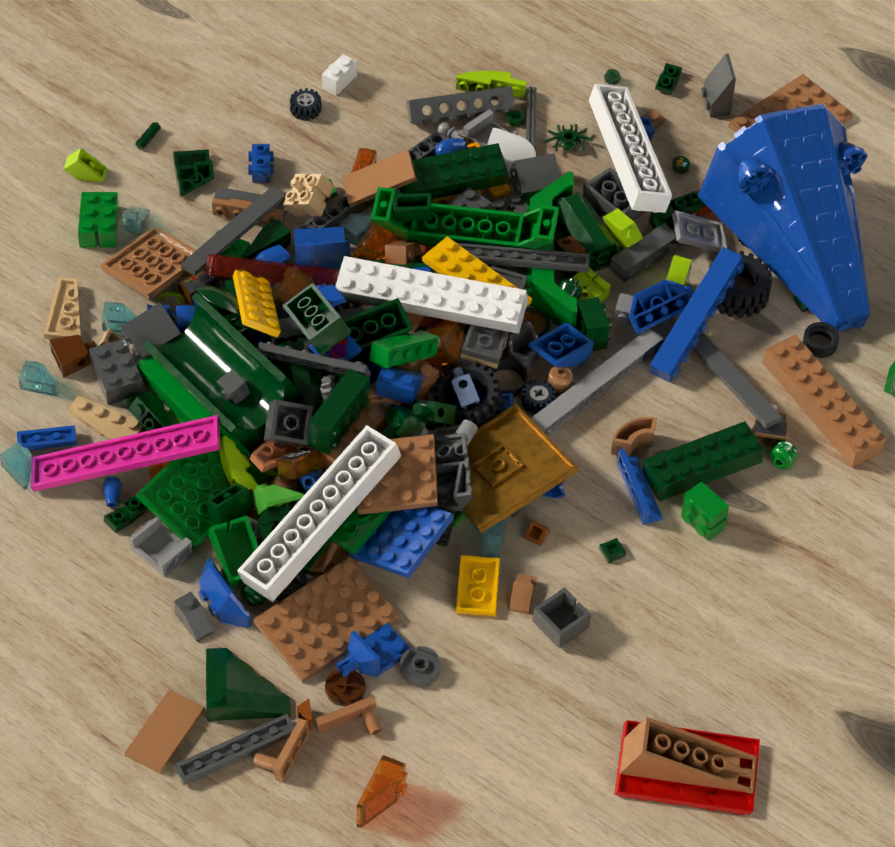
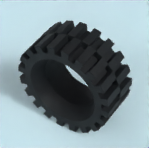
[709,251,772,318]
[433,362,504,427]

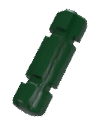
[135,122,161,150]

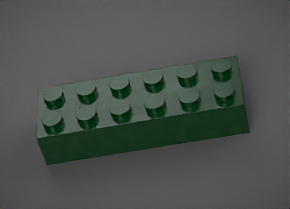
[398,143,509,199]
[642,421,764,502]

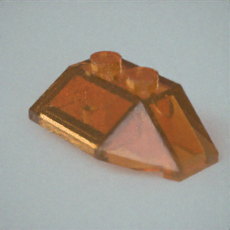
[351,223,397,261]

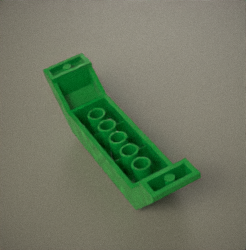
[526,172,577,329]
[371,187,559,249]

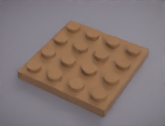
[100,226,196,300]
[358,434,438,515]

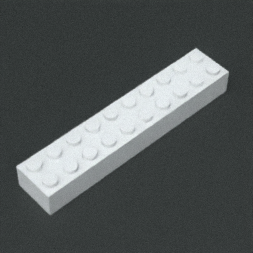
[589,84,672,213]
[335,256,528,334]
[237,426,401,602]

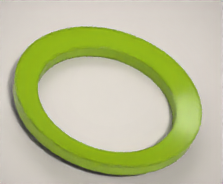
[156,291,184,313]

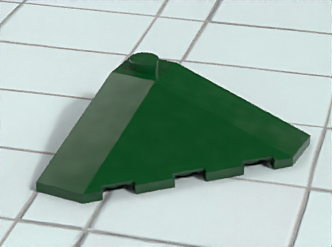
[206,648,290,721]

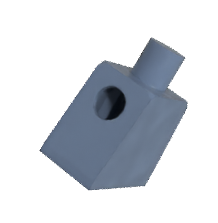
[451,367,480,410]

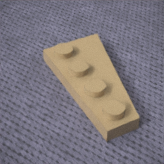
[44,277,81,339]
[68,396,144,440]

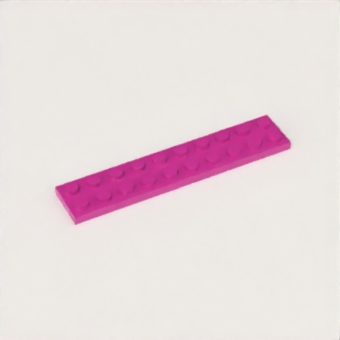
[30,415,220,492]

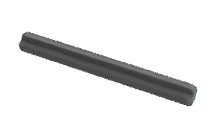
[526,86,537,149]

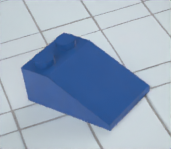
[295,241,351,282]
[528,322,594,367]

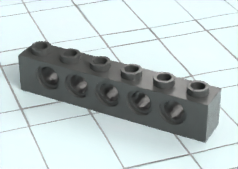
[406,86,514,125]

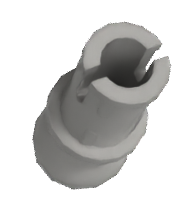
[438,123,469,143]

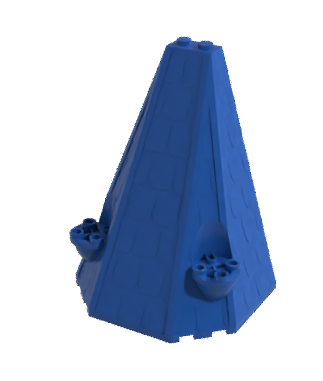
[698,104,870,332]

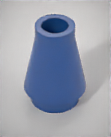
[103,477,122,507]

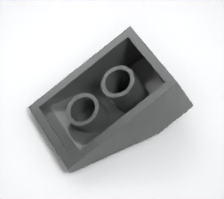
[701,54,736,117]

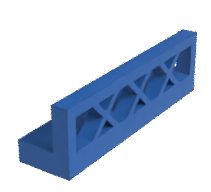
[617,449,662,525]

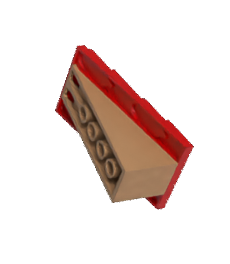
[614,717,760,815]

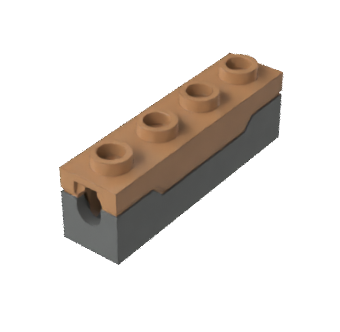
[212,187,288,224]

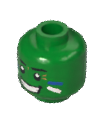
[770,441,798,470]

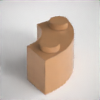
[611,417,657,457]

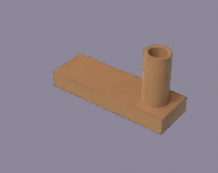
[315,696,382,735]
[253,718,310,782]

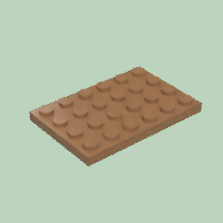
[728,74,852,133]
[253,557,399,682]

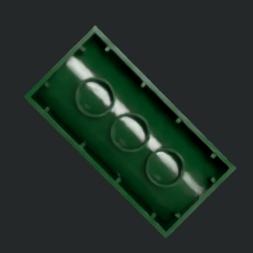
[143,293,305,452]

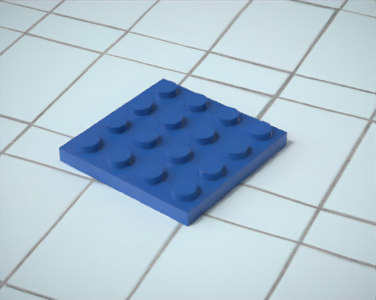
[347,507,454,579]

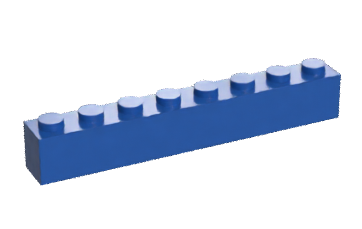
[650,247,744,382]

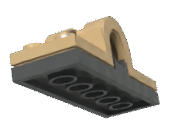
[461,266,527,369]

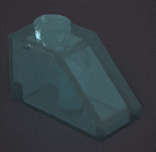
[339,212,379,247]
[101,302,136,333]
[18,360,58,396]
[0,443,32,490]

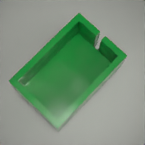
[78,192,119,248]
[208,516,258,588]

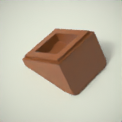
[523,520,551,546]
[297,699,313,731]

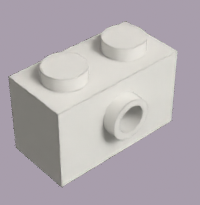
[322,54,357,96]

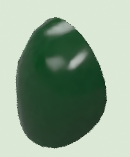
[194,285,257,345]

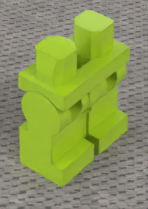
[567,268,611,302]

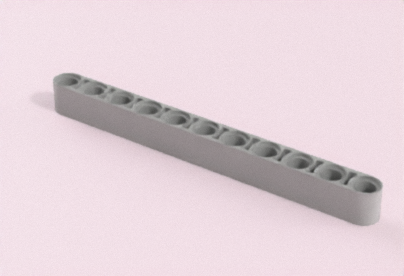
[531,328,665,436]

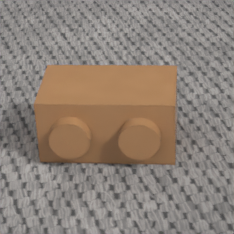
[385,240,422,264]

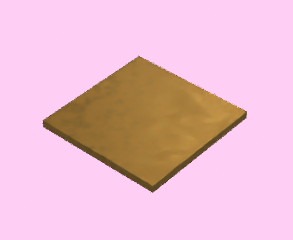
[461,404,579,534]

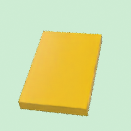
[456,555,500,616]

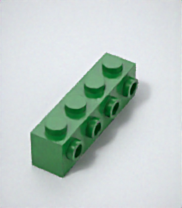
[369,330,439,369]

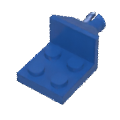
[336,623,412,677]

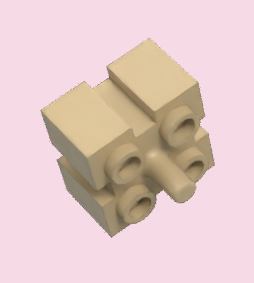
[282,174,334,217]

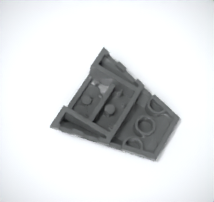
[433,433,473,512]

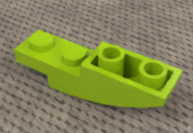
[456,71,527,98]
[219,435,258,504]

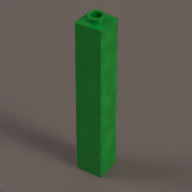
[136,355,212,423]

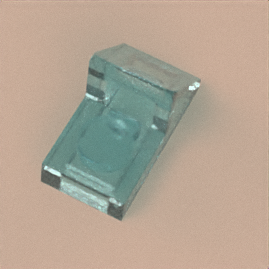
[121,206,150,234]

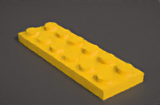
[422,236,532,307]
[233,270,281,338]

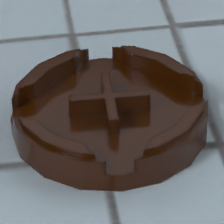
[325,669,366,706]

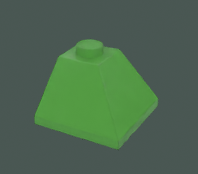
[251,483,304,516]

